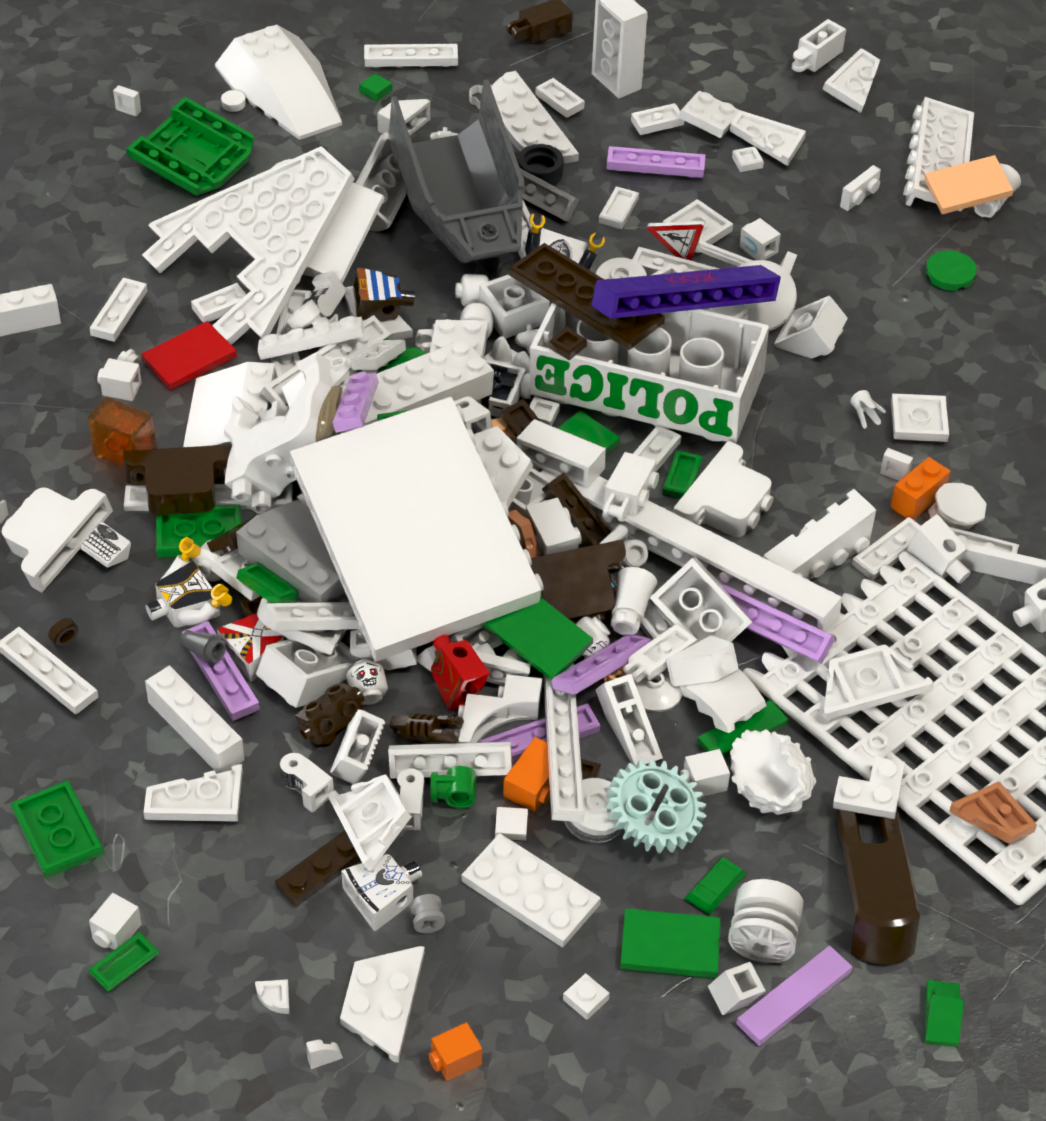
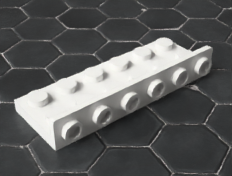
[903,97,974,211]

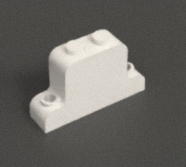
[673,441,774,537]
[2,488,113,593]

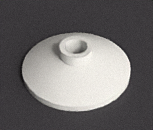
[634,668,683,712]

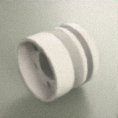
[728,879,804,963]

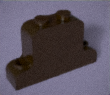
[123,444,232,515]
[530,539,626,624]

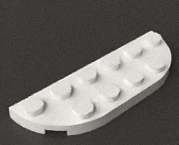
[491,70,579,163]

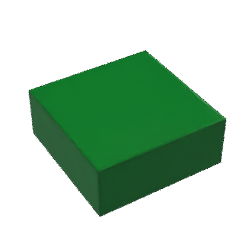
[359,73,393,101]

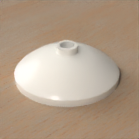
[738,260,797,331]

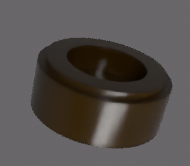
[48,618,79,646]

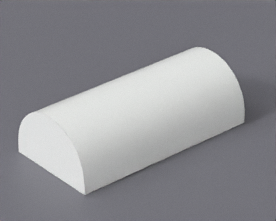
[356,132,407,231]

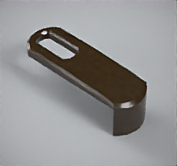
[836,809,920,964]

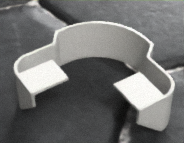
[469,84,492,109]

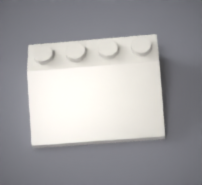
[302,183,385,283]
[183,362,275,447]

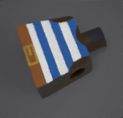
[353,268,415,320]

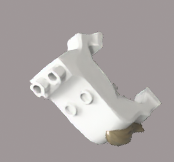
[224,352,343,514]

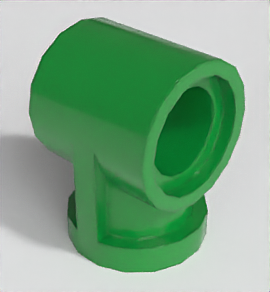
[431,766,477,809]

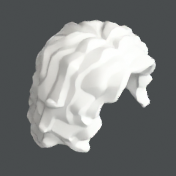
[730,729,816,815]

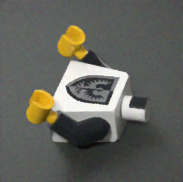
[525,213,605,270]

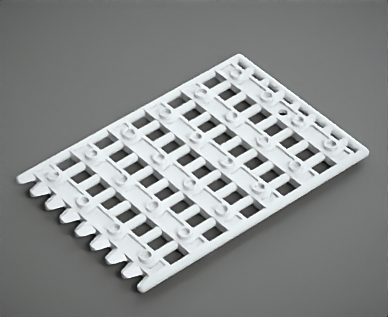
[743,551,1046,905]

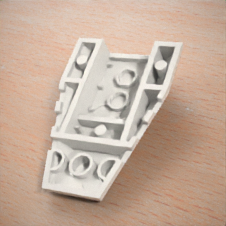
[215,25,342,140]

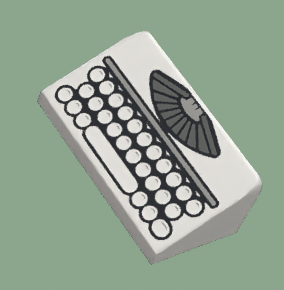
[80,522,131,568]

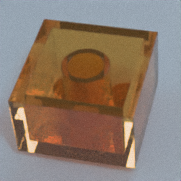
[87,397,157,468]

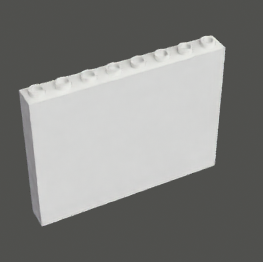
[290,397,544,662]

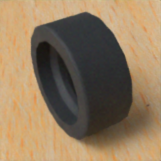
[517,144,564,185]

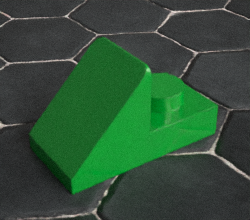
[925,980,964,1047]

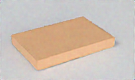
[925,155,1013,214]

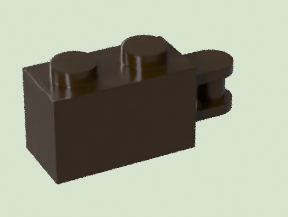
[506,0,573,45]

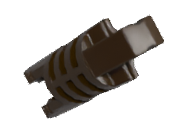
[389,713,464,744]

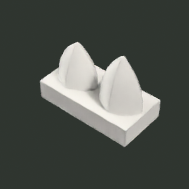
[484,336,530,373]
[474,643,531,686]

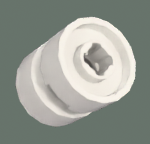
[286,300,331,330]

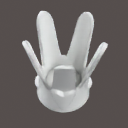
[850,390,886,429]

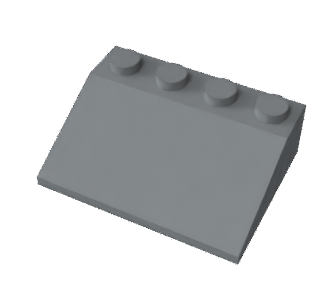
[236,500,346,603]

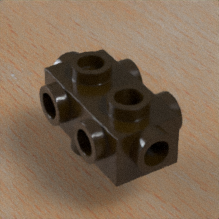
[295,682,365,745]

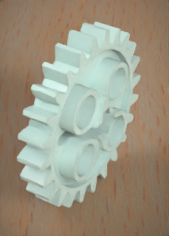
[606,759,706,854]

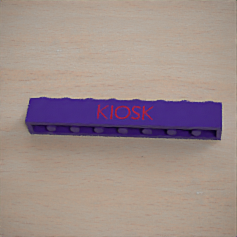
[591,265,781,319]

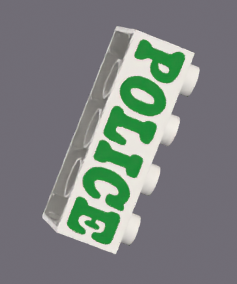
[530,303,769,444]

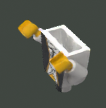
[145,537,232,628]

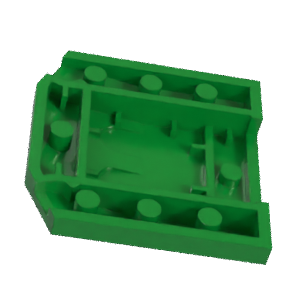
[126,96,254,196]

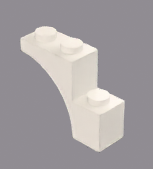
[454,674,542,743]

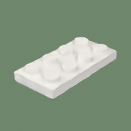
[461,833,601,948]

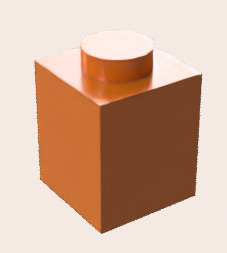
[428,1022,482,1081]

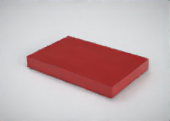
[141,321,237,390]

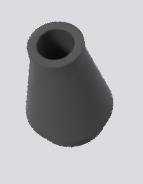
[180,630,226,663]

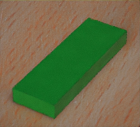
[697,700,788,759]

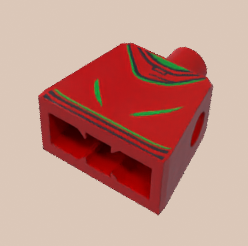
[431,635,490,711]

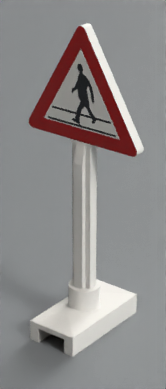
[647,221,797,274]

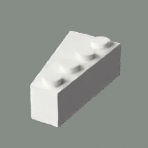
[763,489,876,580]

